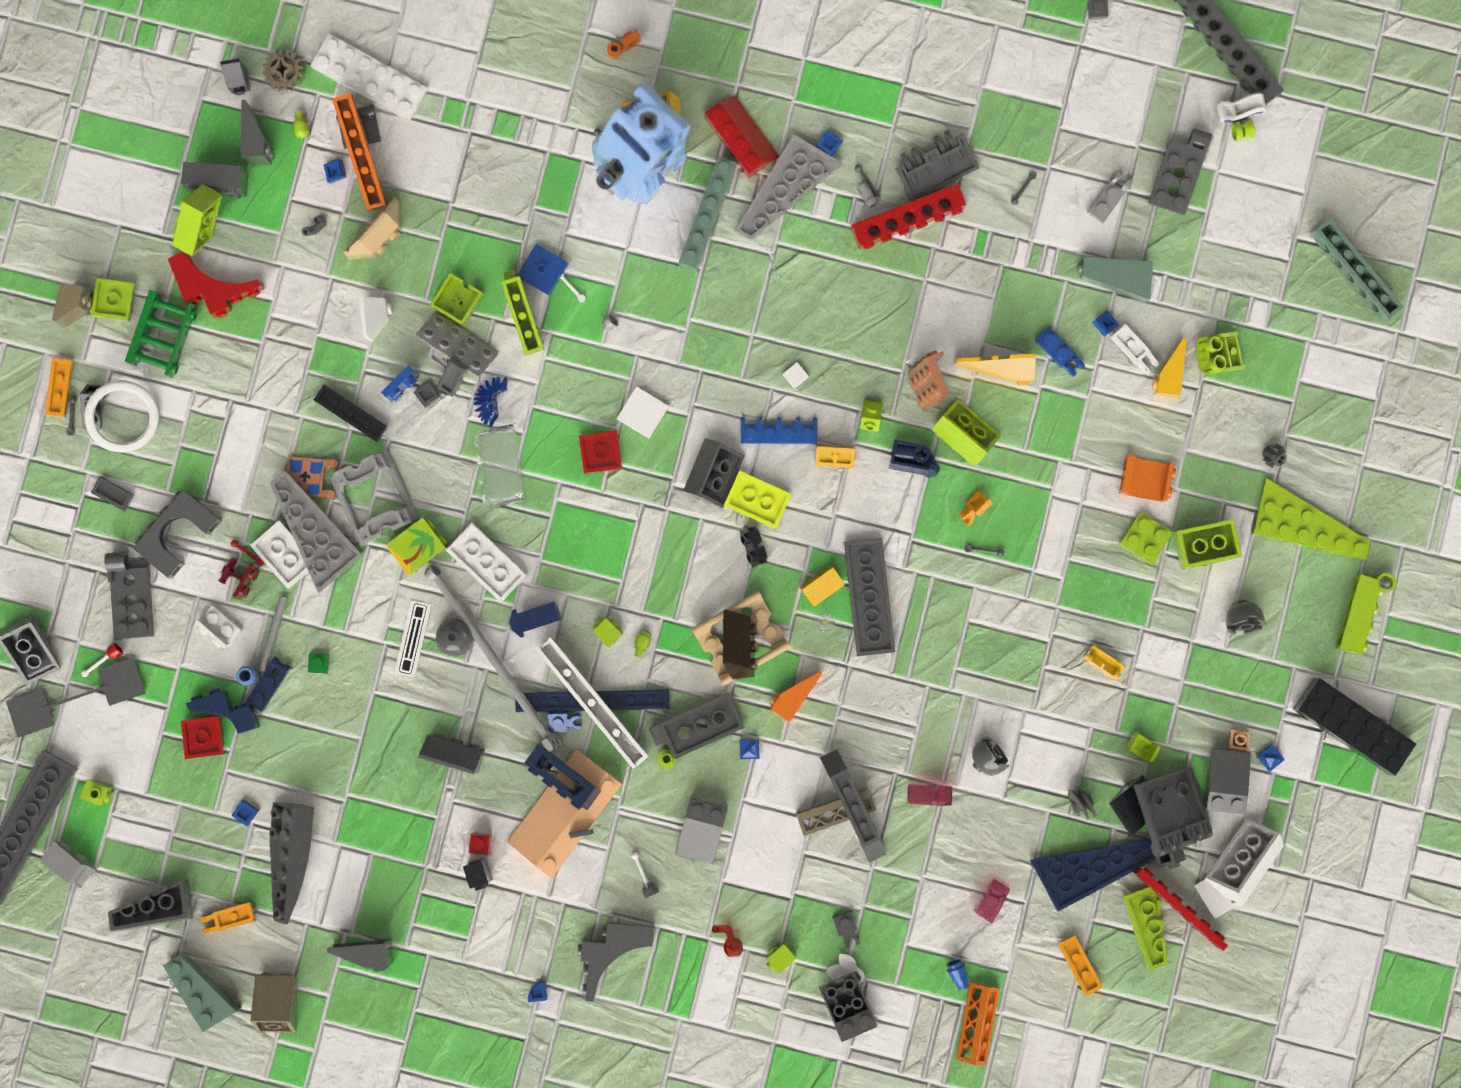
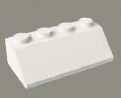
[1205,818,1284,905]

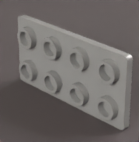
[415,312,498,378]

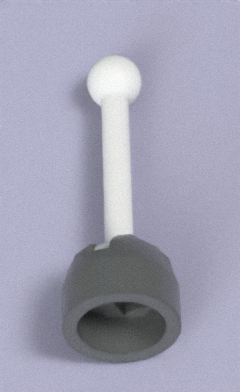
[631,852,659,898]

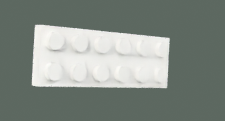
[310,34,428,122]

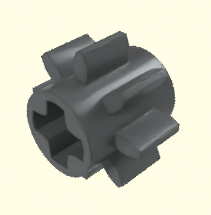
[1262,443,1287,468]

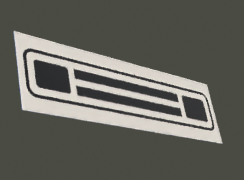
[394,600,431,678]

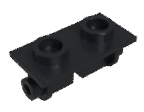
[740,526,768,567]

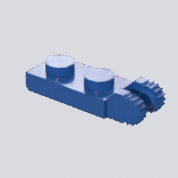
[1035,327,1085,377]

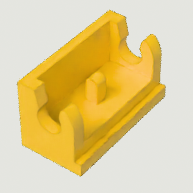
[815,444,855,468]
[799,566,845,607]

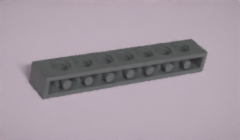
[1173,0,1284,105]

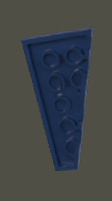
[1029,839,1156,912]

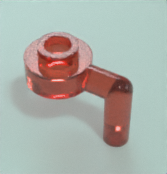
[712,925,743,957]

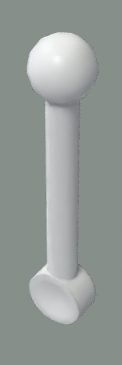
[561,273,585,303]

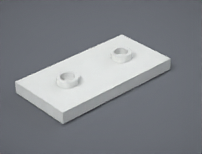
[446,523,528,603]

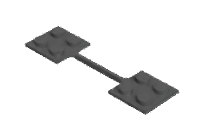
[6,657,146,738]

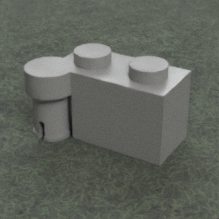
[40,841,97,888]

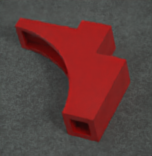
[168,252,264,318]

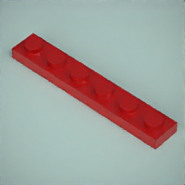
[1133,866,1228,951]

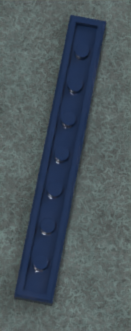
[515,690,670,712]

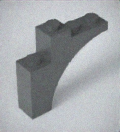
[578,922,655,1002]

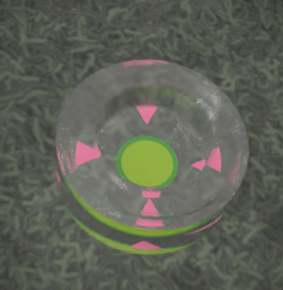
[815,613,835,632]

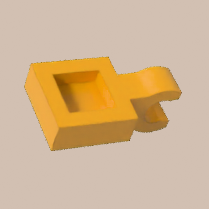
[959,491,992,526]

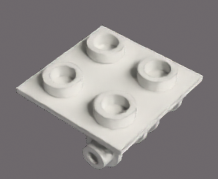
[1194,879,1242,919]

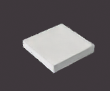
[617,387,669,439]

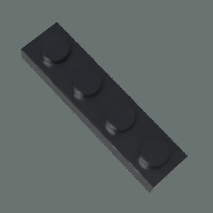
[313,384,388,443]

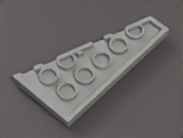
[735,134,842,241]
[270,470,362,594]

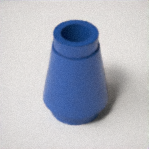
[947,959,969,990]

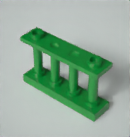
[124,290,198,378]

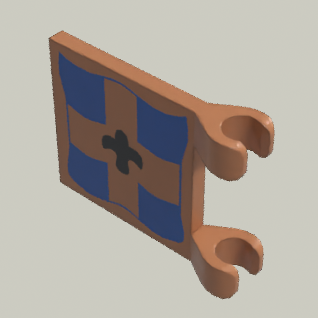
[286,456,340,499]

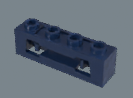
[524,744,601,810]

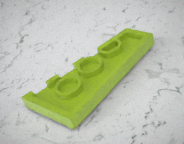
[1122,886,1168,971]

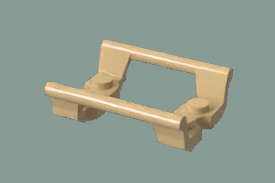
[691,591,791,686]

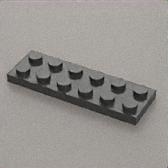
[844,538,895,656]

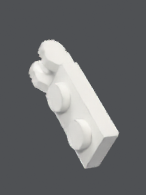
[1110,324,1159,375]

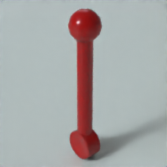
[230,540,265,566]

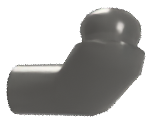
[302,215,326,236]

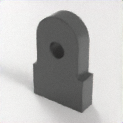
[569,829,594,838]

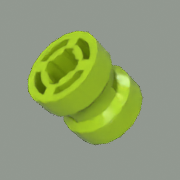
[1231,119,1255,142]

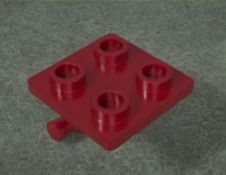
[218,558,260,600]

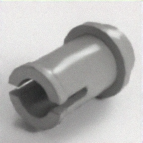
[857,183,878,208]

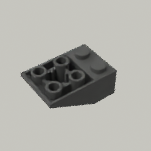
[819,972,878,1042]

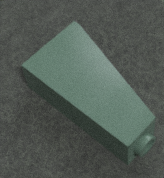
[1077,257,1153,302]

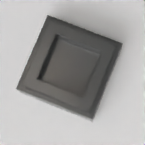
[413,381,440,408]

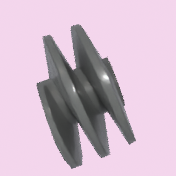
[1068,786,1096,820]

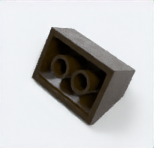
[723,610,758,679]

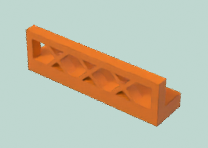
[957,982,1000,1065]

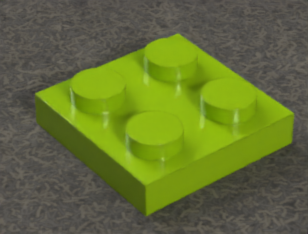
[91,278,136,322]
[1119,512,1173,565]

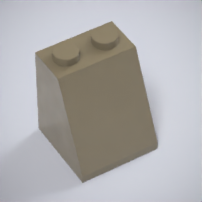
[250,973,297,1033]

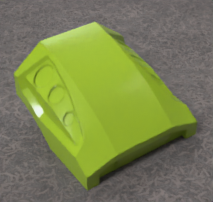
[1195,331,1245,376]

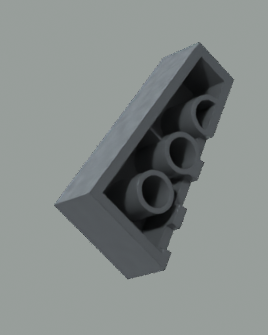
[108,879,193,932]

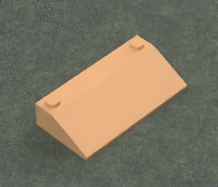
[507,749,623,878]

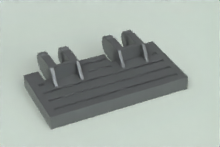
[895,130,979,201]

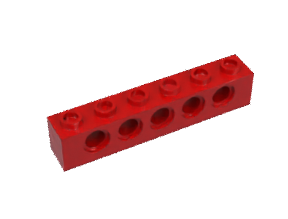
[851,184,966,250]

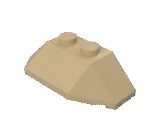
[343,197,401,259]

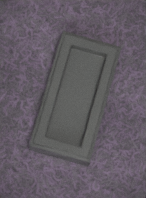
[437,357,469,397]
[91,476,134,511]

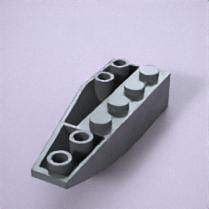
[269,802,314,924]

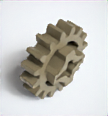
[262,50,305,92]

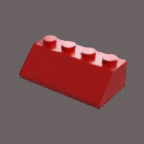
[704,96,779,179]

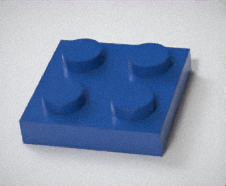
[381,365,419,402]

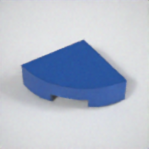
[528,980,548,1003]

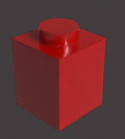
[468,832,492,855]

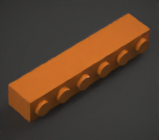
[332,93,388,211]

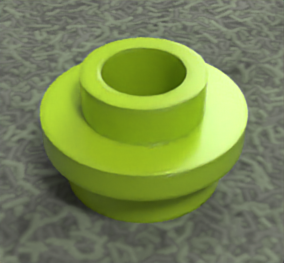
[657,749,677,769]

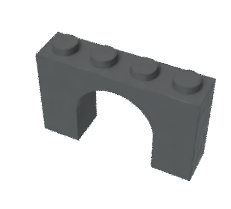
[133,490,222,579]

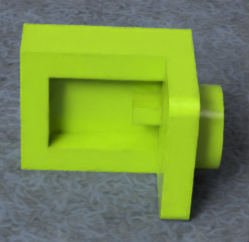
[860,400,883,432]
[1125,732,1161,763]

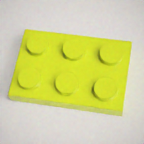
[724,471,792,529]

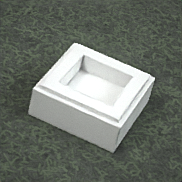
[782,363,809,389]

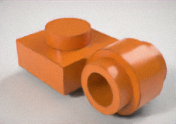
[607,30,641,59]

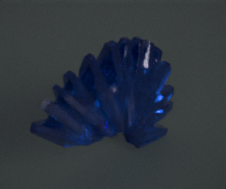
[474,377,508,427]

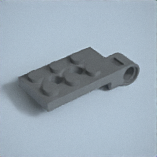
[1148,128,1212,215]

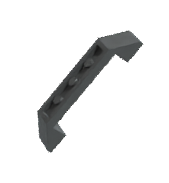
[820,750,887,863]

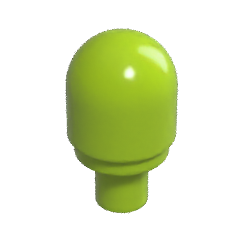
[293,111,309,138]
[634,631,651,658]

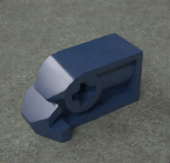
[889,440,940,478]
[508,602,562,638]

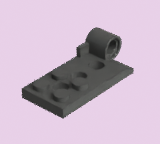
[104,552,154,640]
[649,693,745,760]

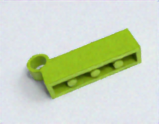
[501,269,544,356]
[1335,573,1396,655]

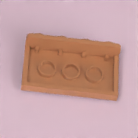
[908,350,949,412]

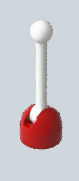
[81,642,124,677]

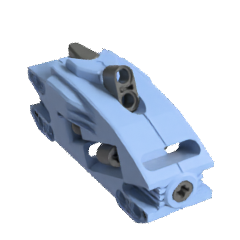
[592,83,691,204]

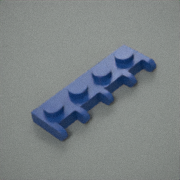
[741,417,817,444]

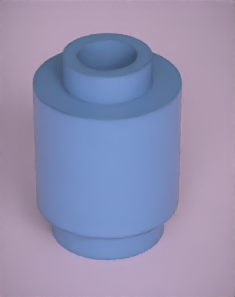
[236,666,259,686]

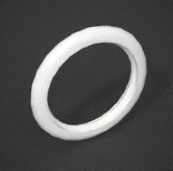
[84,380,159,453]

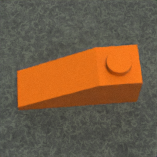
[769,672,822,722]

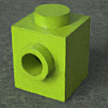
[593,618,623,648]
[79,779,113,806]
[766,942,797,974]

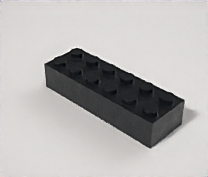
[1293,678,1416,776]

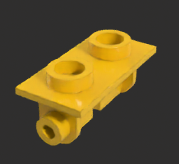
[1084,645,1126,681]

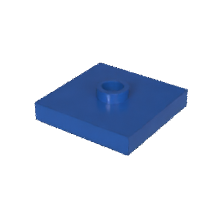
[517,244,569,296]

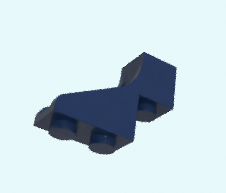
[186,688,260,734]

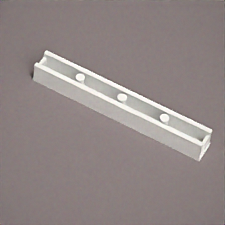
[536,637,649,768]

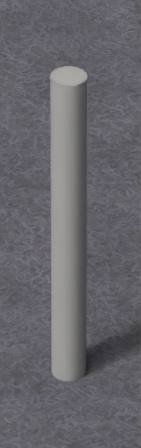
[258,596,287,672]

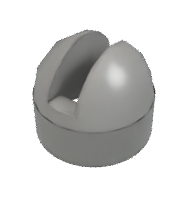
[602,313,619,330]

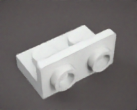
[195,605,243,648]

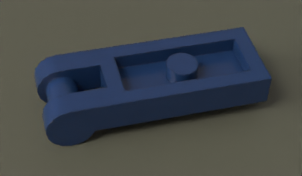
[245,656,291,712]

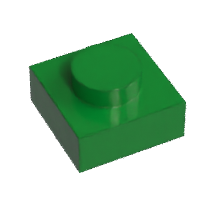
[308,653,329,674]

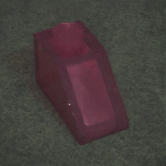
[907,784,953,806]
[973,878,1010,923]

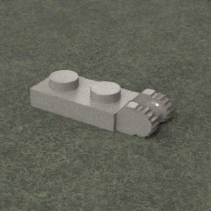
[1088,170,1133,224]

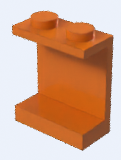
[1119,455,1176,502]

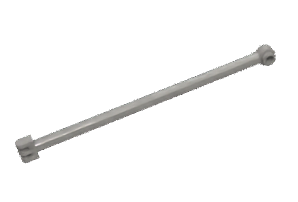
[424,564,562,752]

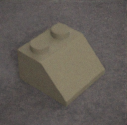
[52,283,93,327]

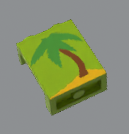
[386,517,447,576]

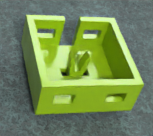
[430,273,484,327]

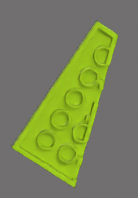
[1252,478,1370,561]

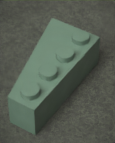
[163,953,241,1032]

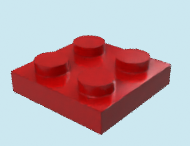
[579,430,622,474]
[181,716,225,759]

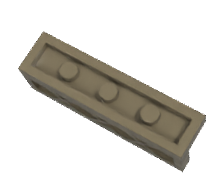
[796,788,876,836]

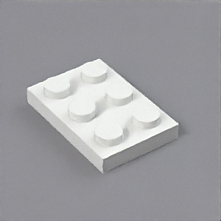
[250,520,308,589]

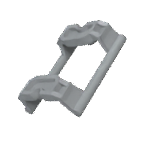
[329,452,419,548]

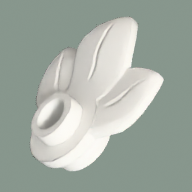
[826,954,864,985]

